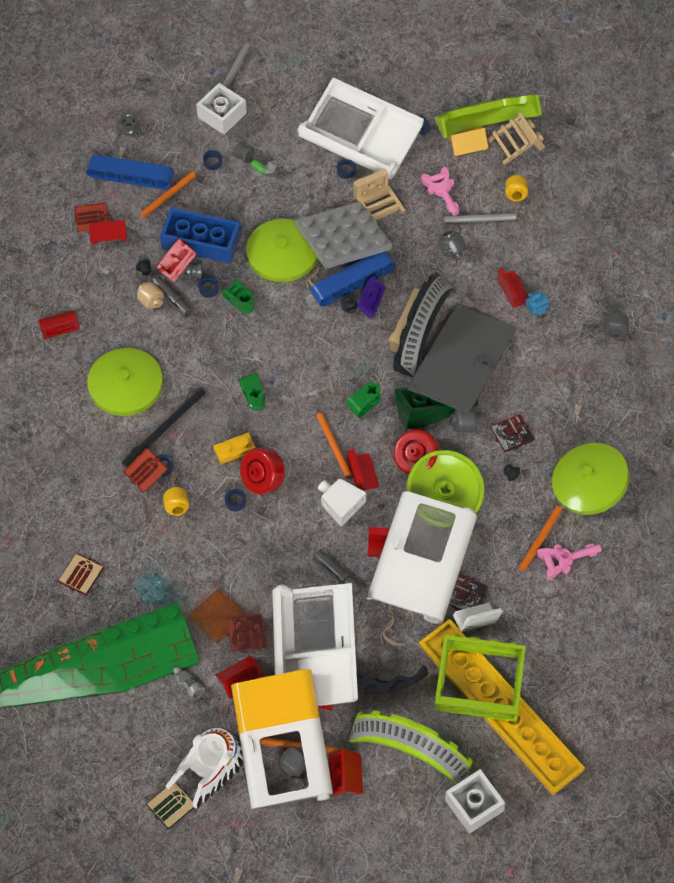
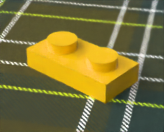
[213,432,256,464]

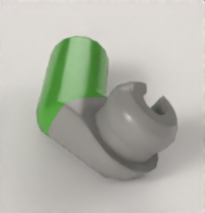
[250,159,277,174]

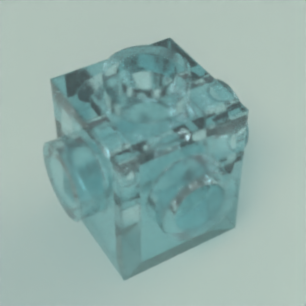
[134,573,171,606]

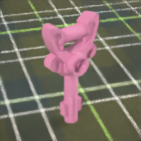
[421,167,459,216]
[537,544,602,580]

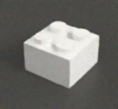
[196,83,247,134]
[445,769,505,834]

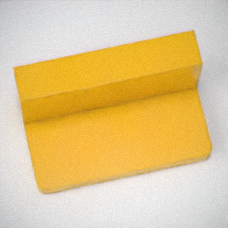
[448,126,488,156]

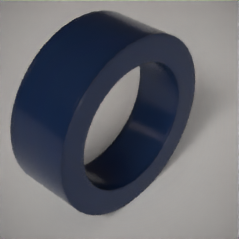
[418,115,431,136]
[203,150,222,170]
[337,159,356,179]
[198,277,219,298]
[152,454,174,476]
[225,489,246,511]

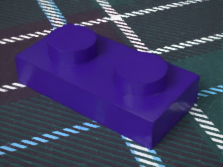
[357,277,386,318]

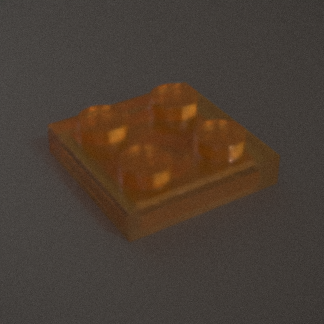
[189,589,246,644]

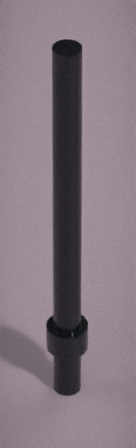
[121,388,206,468]

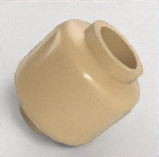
[137,282,164,309]

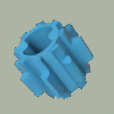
[525,291,549,315]

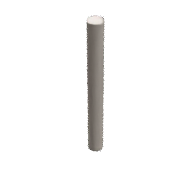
[222,43,250,88]
[444,213,516,223]

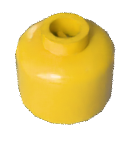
[505,175,528,202]
[163,487,189,516]

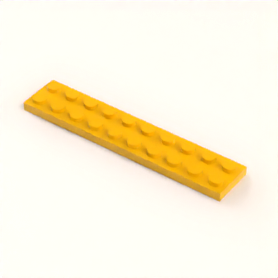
[419,619,585,796]

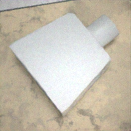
[318,479,366,527]

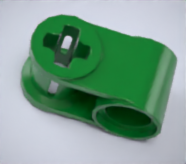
[221,279,255,314]
[238,373,265,410]
[345,382,381,418]

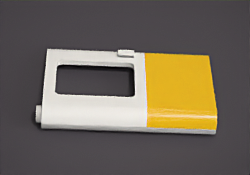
[231,669,333,810]

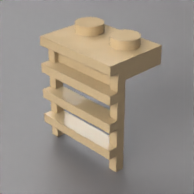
[488,112,545,165]
[353,169,405,223]

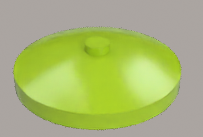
[246,219,318,282]
[87,348,163,416]
[552,443,630,515]
[406,450,484,528]

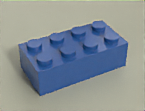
[160,208,241,264]

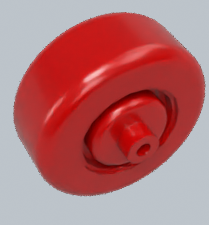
[394,429,441,475]
[240,447,285,495]

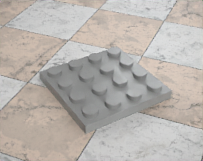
[295,202,392,269]

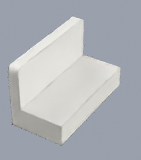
[453,603,503,633]

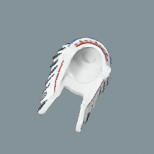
[165,727,243,809]

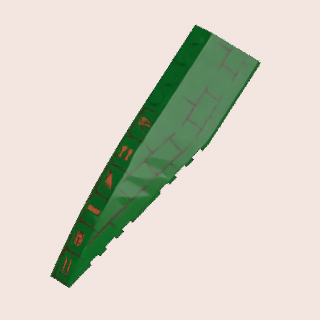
[0,602,200,709]

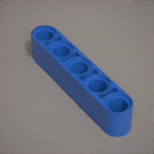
[86,155,174,190]
[310,251,396,306]

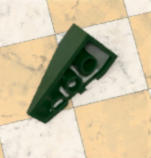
[395,387,479,429]

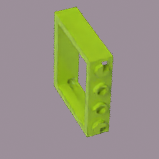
[434,634,526,722]

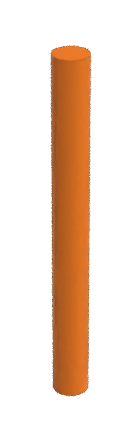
[139,171,196,218]
[316,412,352,479]
[519,506,563,571]
[260,737,339,754]

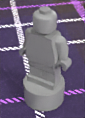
[173,667,205,700]

